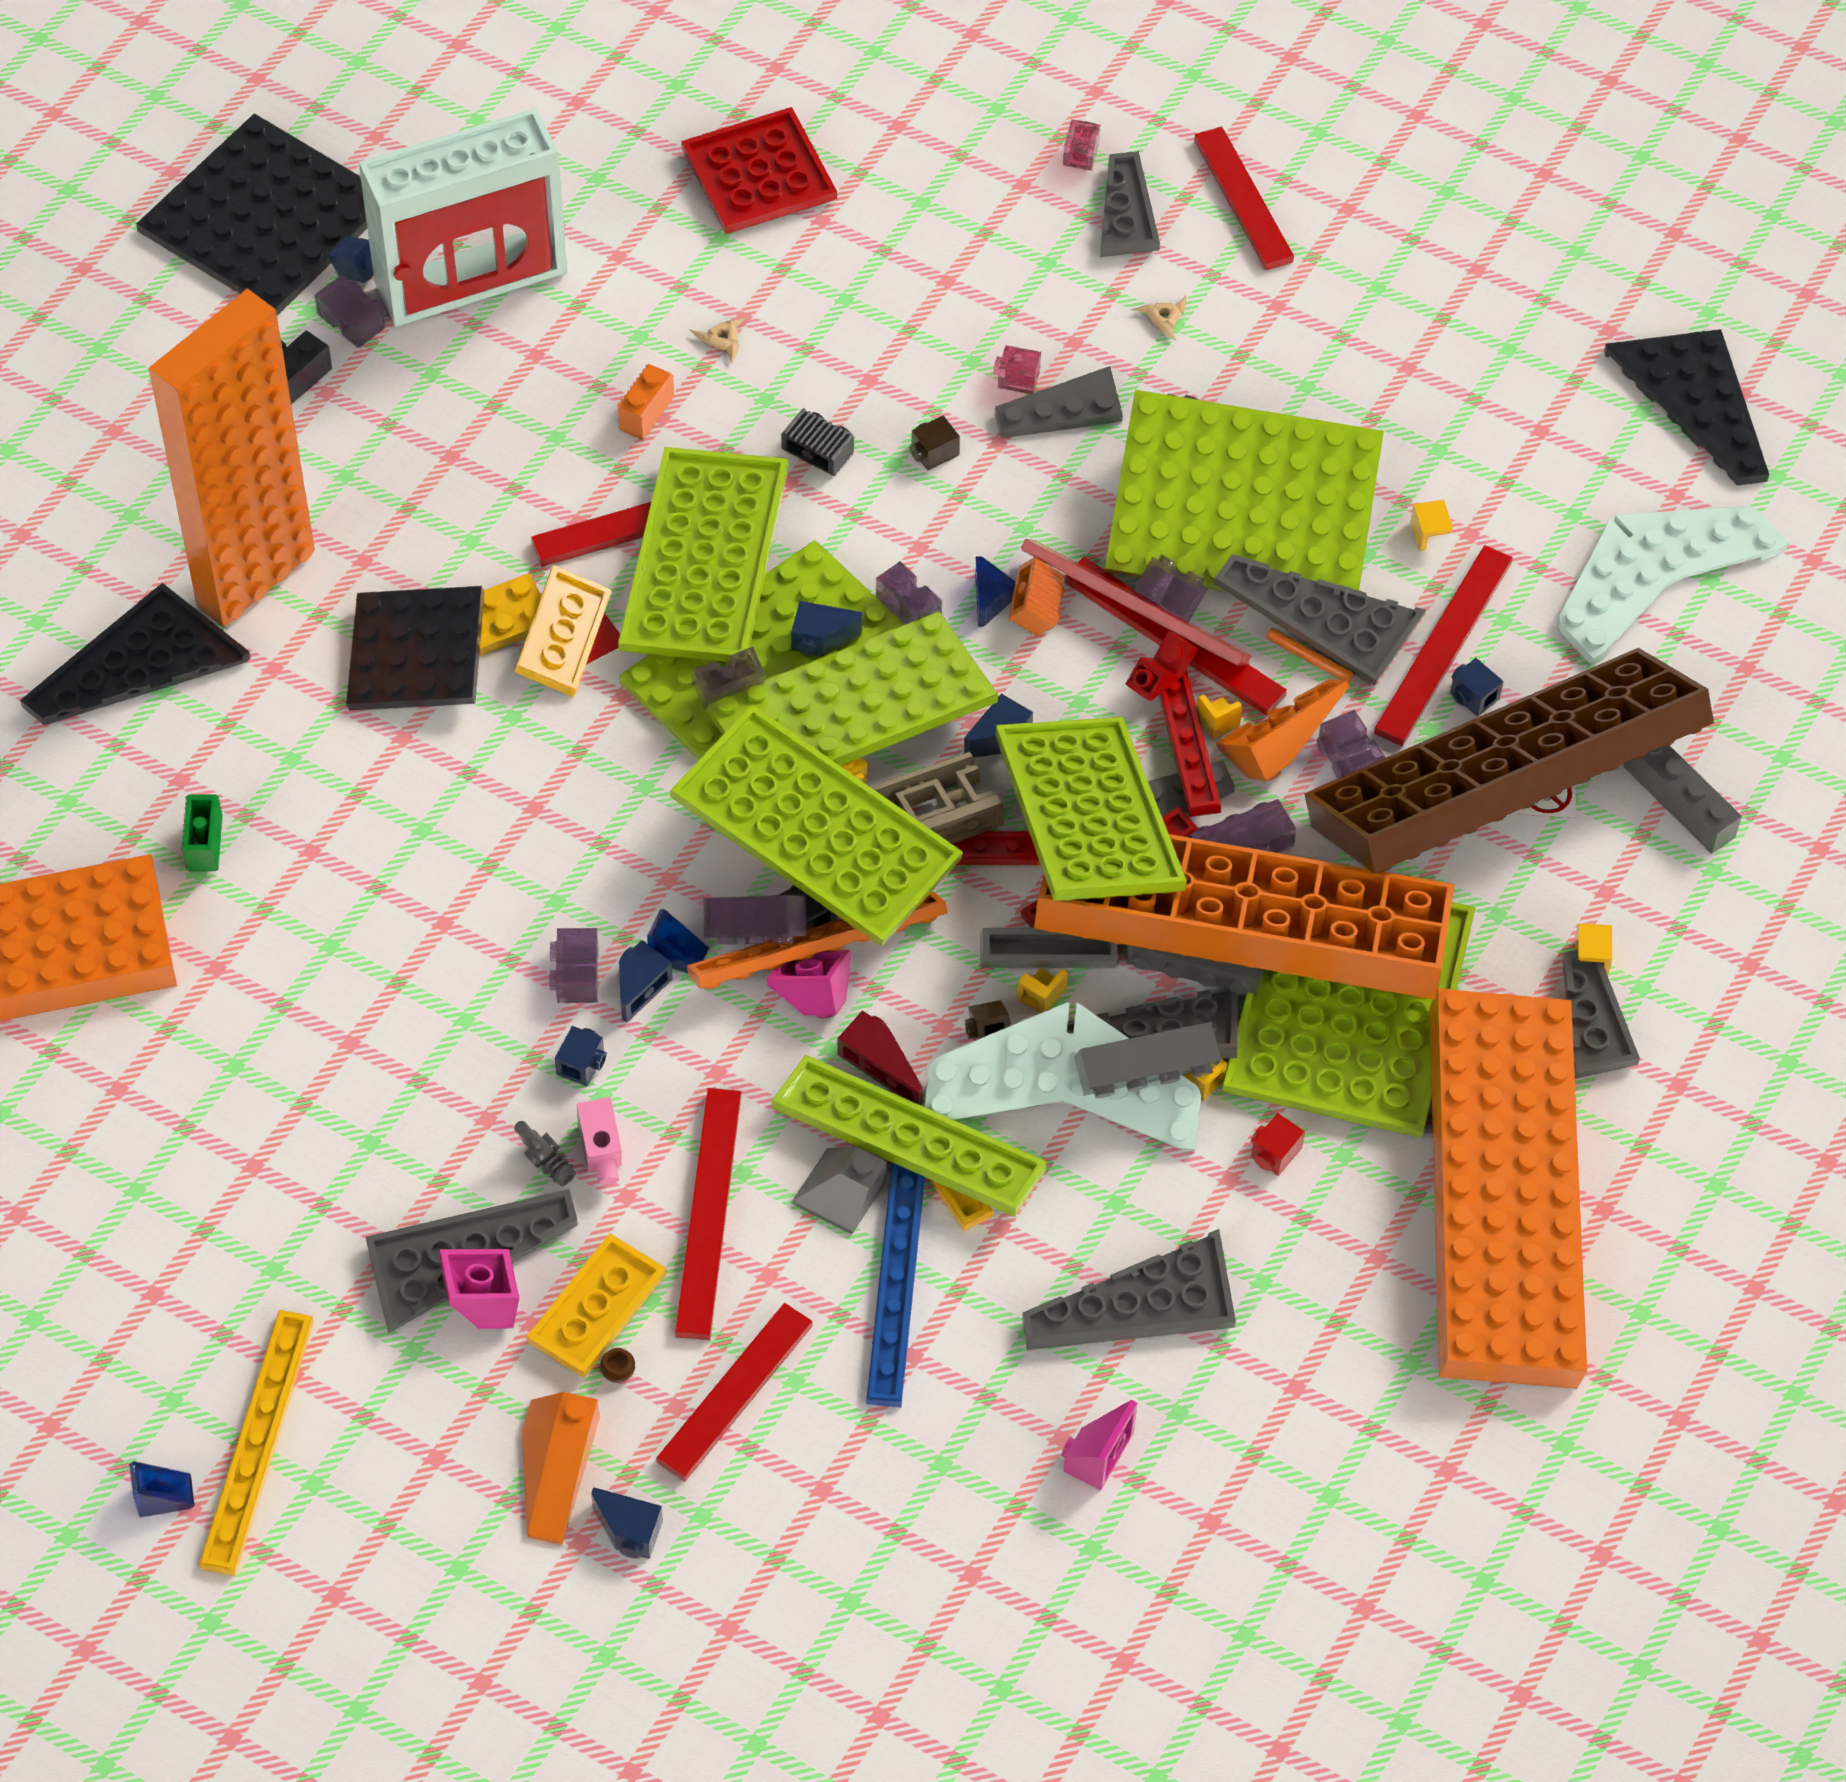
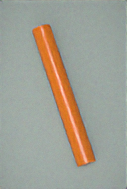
[1266,628,1355,684]

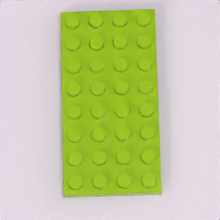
[618,447,789,664]
[707,611,998,766]
[670,704,963,947]
[995,717,1187,901]

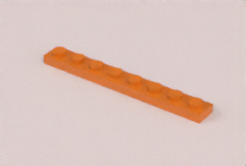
[687,891,948,989]

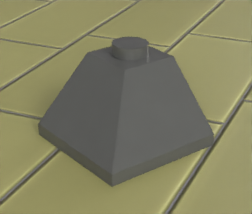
[792,1147,887,1234]

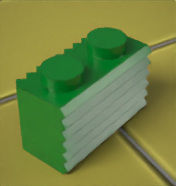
[181,794,223,872]

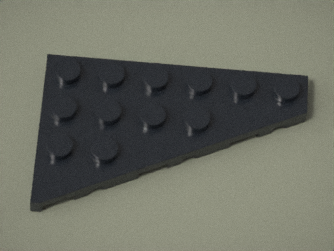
[1604,329,1769,486]
[20,583,251,725]

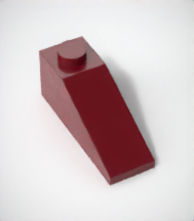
[837,1010,923,1105]

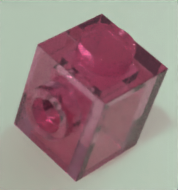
[1063,119,1101,171]
[993,345,1041,394]

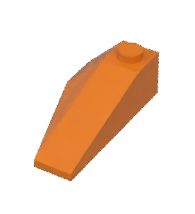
[1216,679,1350,782]
[522,1392,600,1545]

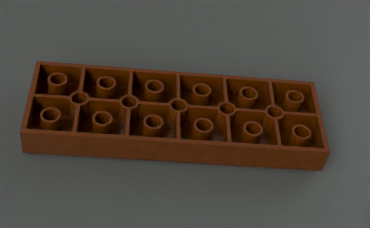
[1304,647,1714,874]

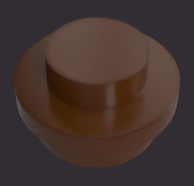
[600,1348,636,1383]

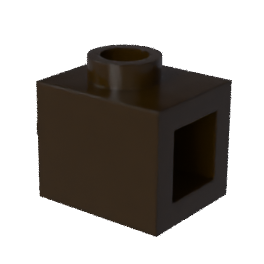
[909,415,960,471]
[965,1000,1011,1041]

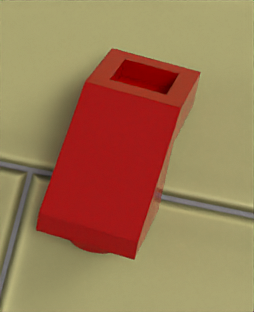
[1125,631,1198,701]

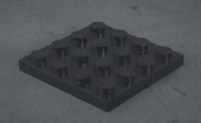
[346,586,485,711]

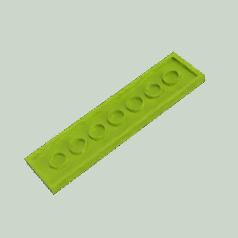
[772,1054,1047,1217]

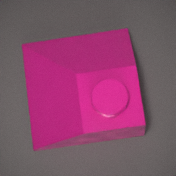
[766,950,851,1019]
[439,1249,519,1329]
[1061,1400,1138,1490]

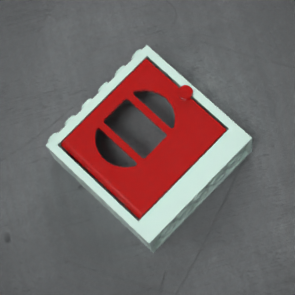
[359,108,568,327]

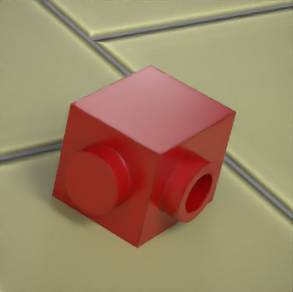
[1251,1113,1305,1176]

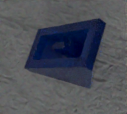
[975,556,1015,627]
[647,909,709,974]
[129,1461,195,1518]

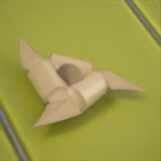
[1131,295,1186,341]
[689,317,749,363]

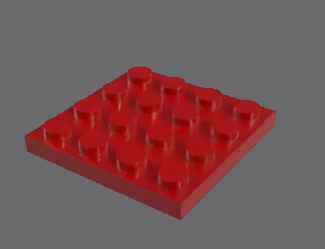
[681,107,837,234]

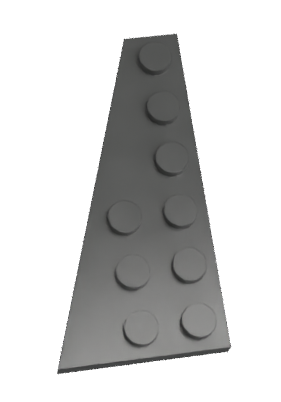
[1213,554,1426,686]
[1067,988,1239,1059]
[365,1189,578,1334]
[1022,1229,1236,1350]

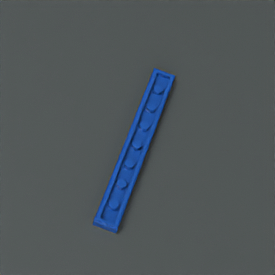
[866,1162,925,1408]

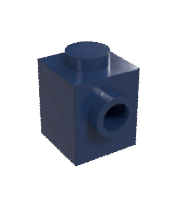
[327,236,374,283]
[1450,658,1504,717]
[555,1026,607,1086]

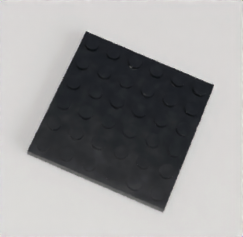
[136,113,367,316]

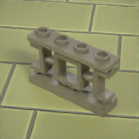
[871,752,1004,844]

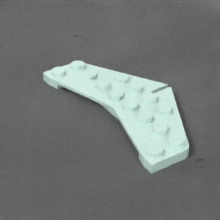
[1558,506,1789,666]
[925,1001,1201,1151]

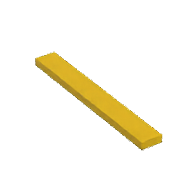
[199,1310,314,1576]

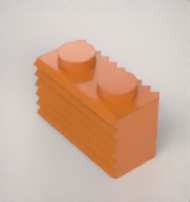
[617,364,675,440]
[1009,557,1065,636]

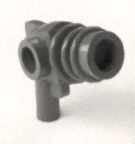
[514,1121,576,1187]

